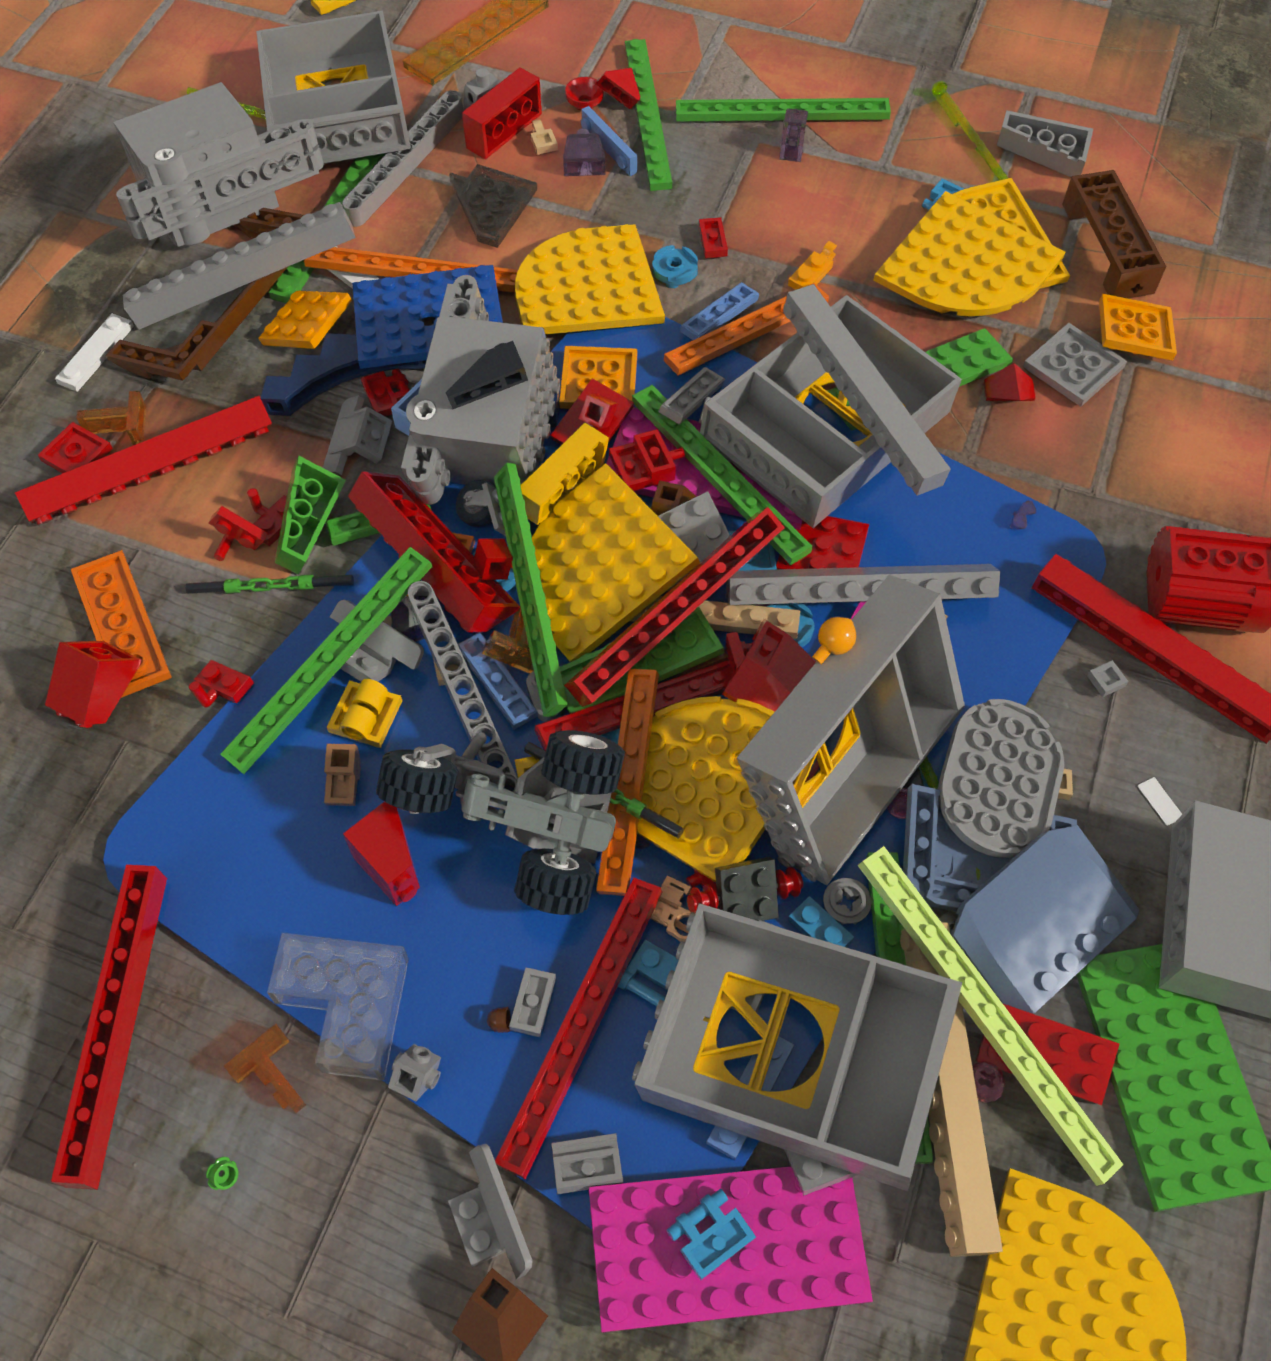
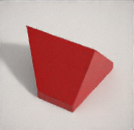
[595,68,641,109]
[984,363,1036,401]

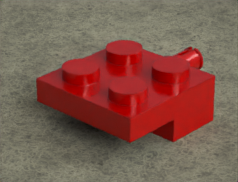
[609,429,685,491]

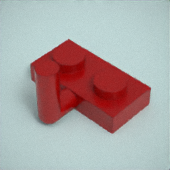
[247,488,287,547]
[209,505,268,561]
[189,660,254,708]

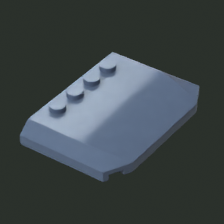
[903,784,1077,912]
[950,825,1139,1014]

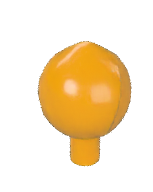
[812,617,856,665]

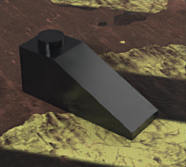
[446,341,528,409]

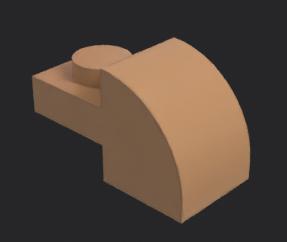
[324,744,360,806]

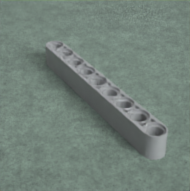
[343,90,463,227]
[408,581,518,793]

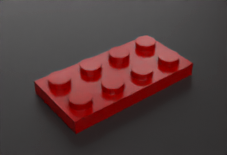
[975,1003,1120,1105]

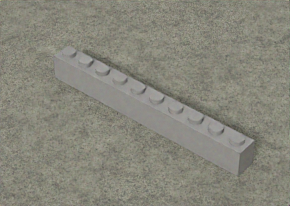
[123,202,356,330]
[783,284,951,495]
[726,564,1000,605]

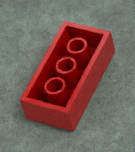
[462,67,542,160]

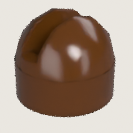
[487,1007,511,1033]

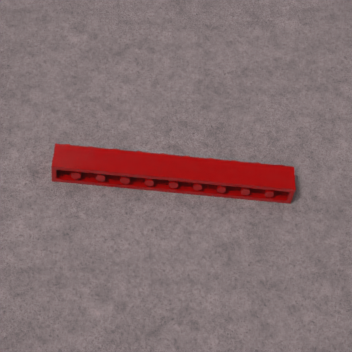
[15,396,272,525]
[564,507,785,707]
[1032,554,1271,744]
[51,864,167,1190]

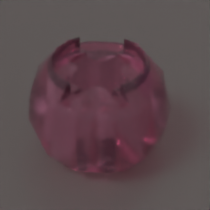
[972,1061,1005,1103]

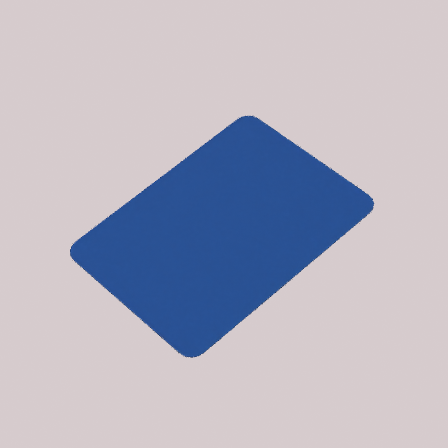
[103,317,1106,1230]

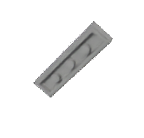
[659,367,725,425]

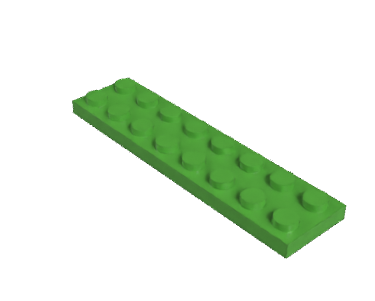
[827,328,1013,431]

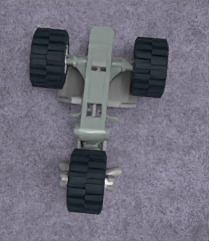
[376,730,625,915]

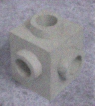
[388,1044,441,1101]

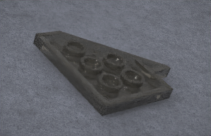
[449,164,537,248]

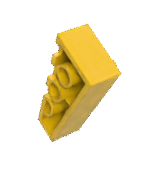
[520,423,609,525]

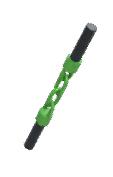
[185,575,354,594]
[524,742,684,839]

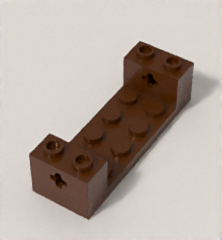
[1062,170,1166,298]

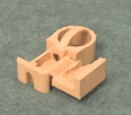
[650,876,691,942]

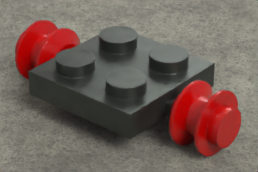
[687,857,803,921]

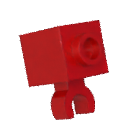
[578,393,618,432]
[474,539,513,580]

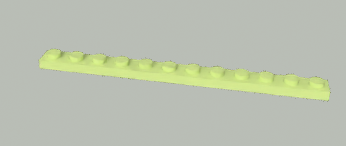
[858,846,1124,1186]

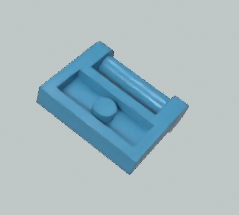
[618,940,679,1006]

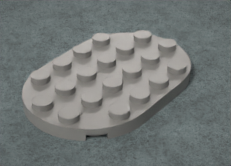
[938,699,1064,858]

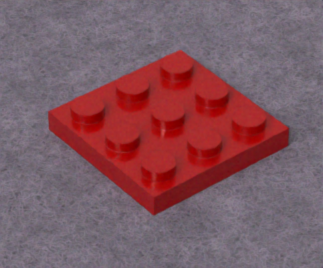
[776,516,869,570]

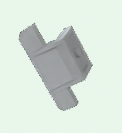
[323,395,392,475]
[330,600,424,682]
[448,1144,532,1279]

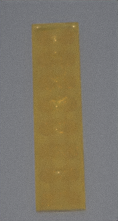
[403,0,549,86]

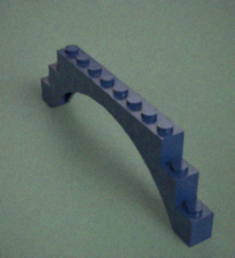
[261,334,560,427]

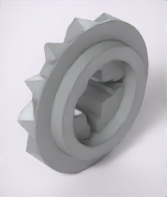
[823,878,871,925]

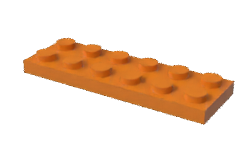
[71,550,172,698]

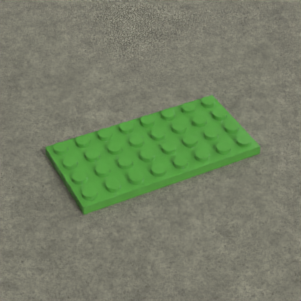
[1076,944,1271,1212]

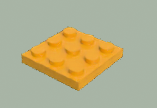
[258,290,352,349]
[1099,294,1177,361]
[559,346,637,409]

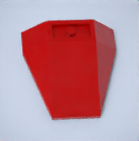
[722,619,816,712]

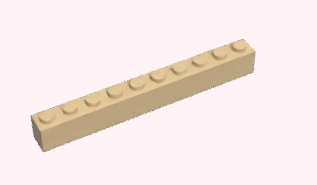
[900,922,1003,1257]

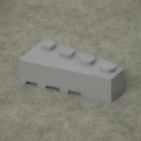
[997,110,1093,177]

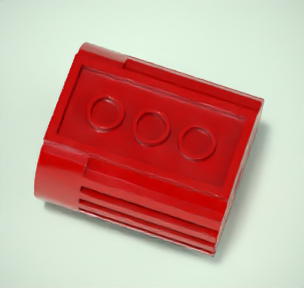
[1146,526,1271,633]

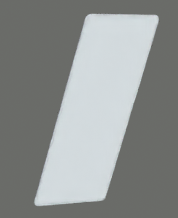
[1138,777,1182,826]

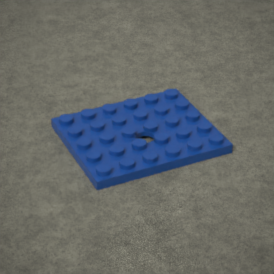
[352,265,503,369]

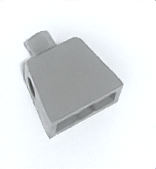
[463,68,500,111]

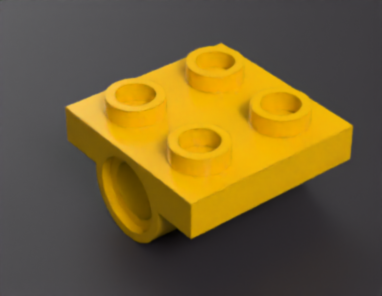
[327,679,402,748]

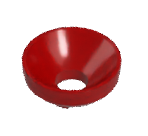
[565,77,604,110]

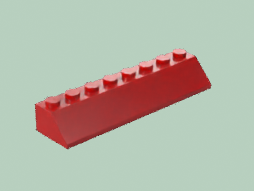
[348,471,520,633]

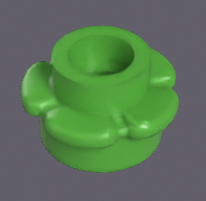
[206,1156,239,1190]

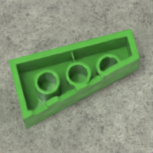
[275,456,346,575]

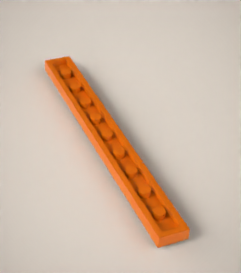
[304,247,518,293]

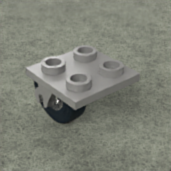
[456,480,506,536]

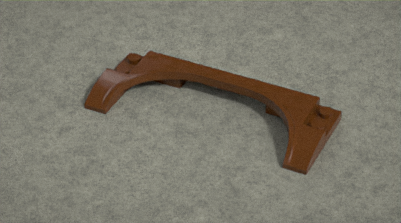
[105,208,304,381]

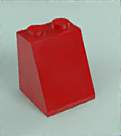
[45,641,141,728]
[343,801,420,906]

